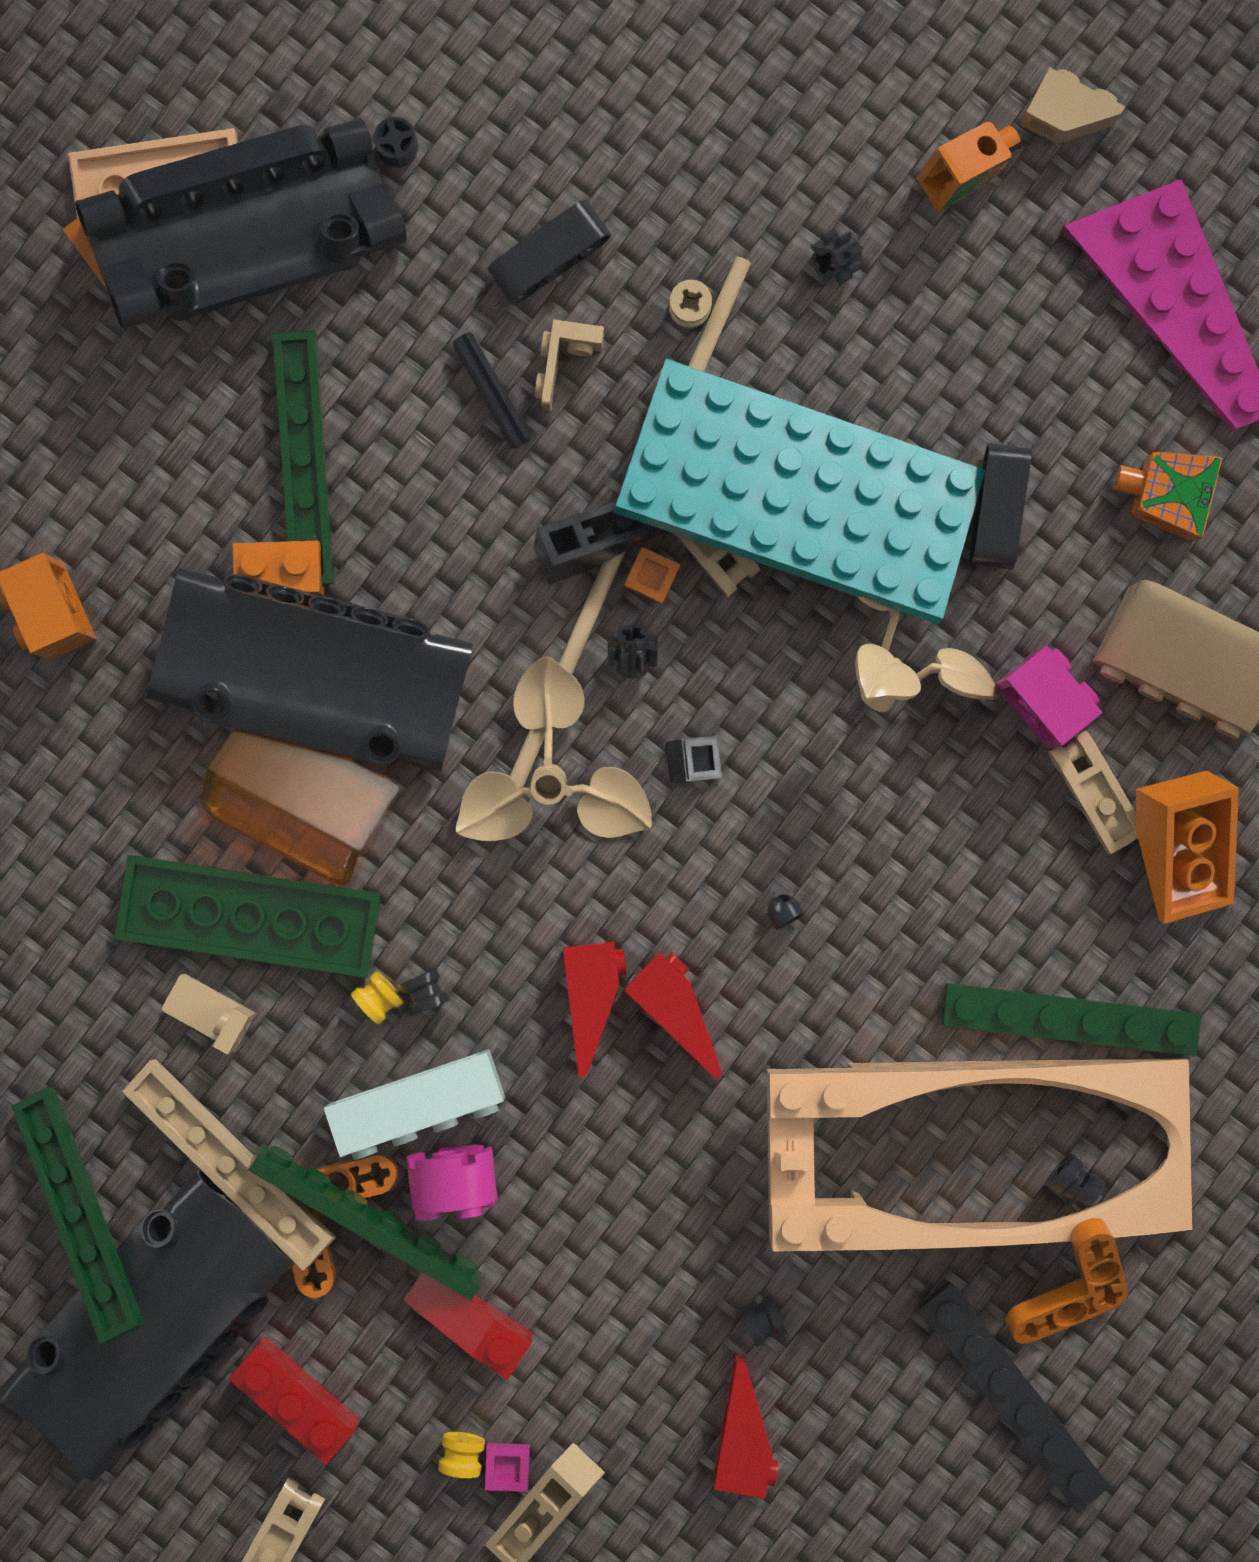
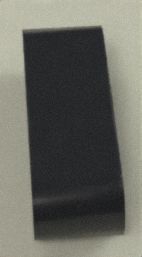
[487,199,612,305]
[970,443,1031,570]

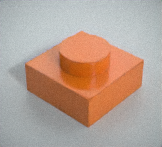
[624,547,680,604]

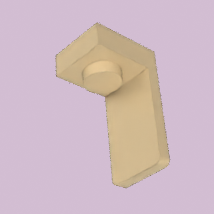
[535,319,604,412]
[162,974,257,1055]

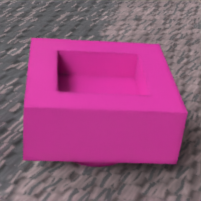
[485,1443,530,1492]

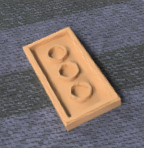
[68,128,238,218]

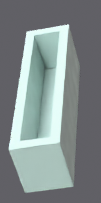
[324,1049,505,1160]

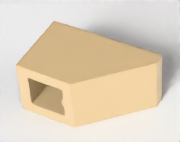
[1020,67,1125,144]

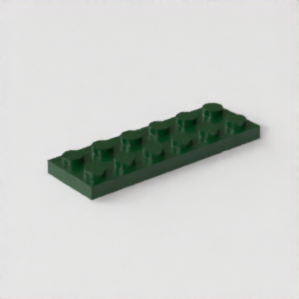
[114,855,382,978]

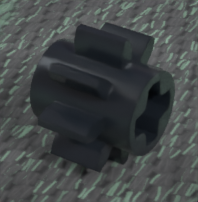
[811,228,864,285]
[607,625,658,678]

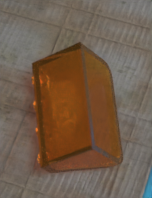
[200,728,400,885]

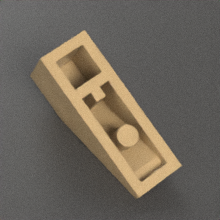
[485,1443,605,1562]

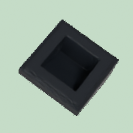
[666,736,722,784]

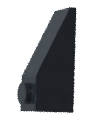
[533,501,666,585]

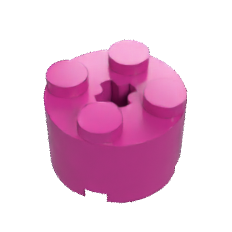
[406,1145,498,1221]

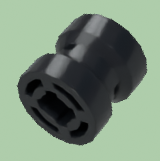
[1045,1154,1106,1213]

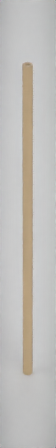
[510,256,751,791]

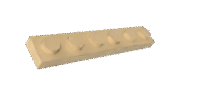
[122,1059,336,1271]

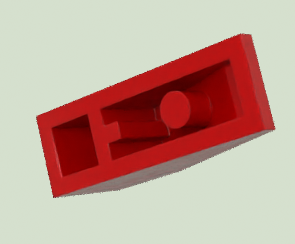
[563,941,627,1077]
[624,951,723,1080]
[403,1272,533,1380]
[713,1352,779,1499]

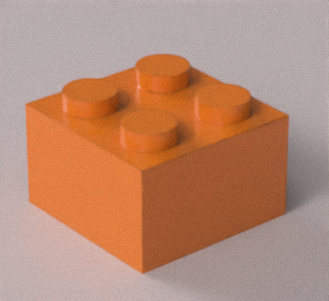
[0,553,97,660]

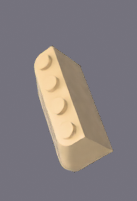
[1092,580,1259,739]

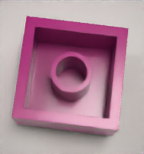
[995,646,1102,749]

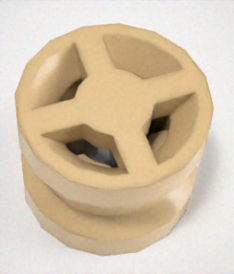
[669,280,712,329]

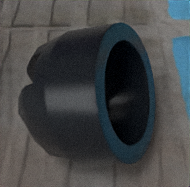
[767,894,805,930]

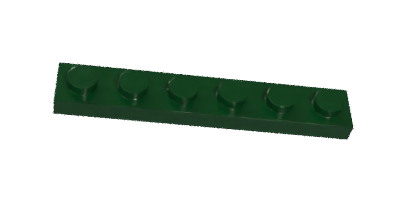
[272,330,335,586]
[941,983,1202,1056]
[11,1087,145,1344]
[248,1143,481,1301]

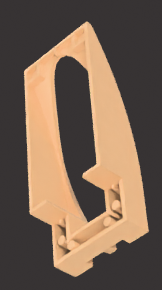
[767,1058,1192,1251]

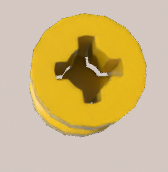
[351,971,405,1025]
[438,1432,485,1478]

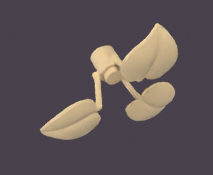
[855,597,999,712]
[456,656,652,841]

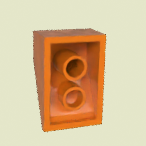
[1135,770,1239,924]

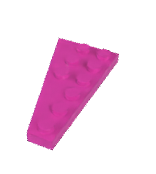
[1061,179,1259,432]

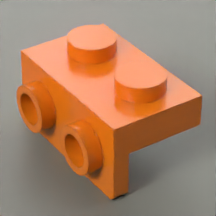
[233,541,324,596]

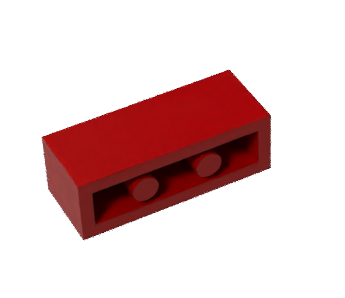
[229,1336,360,1465]

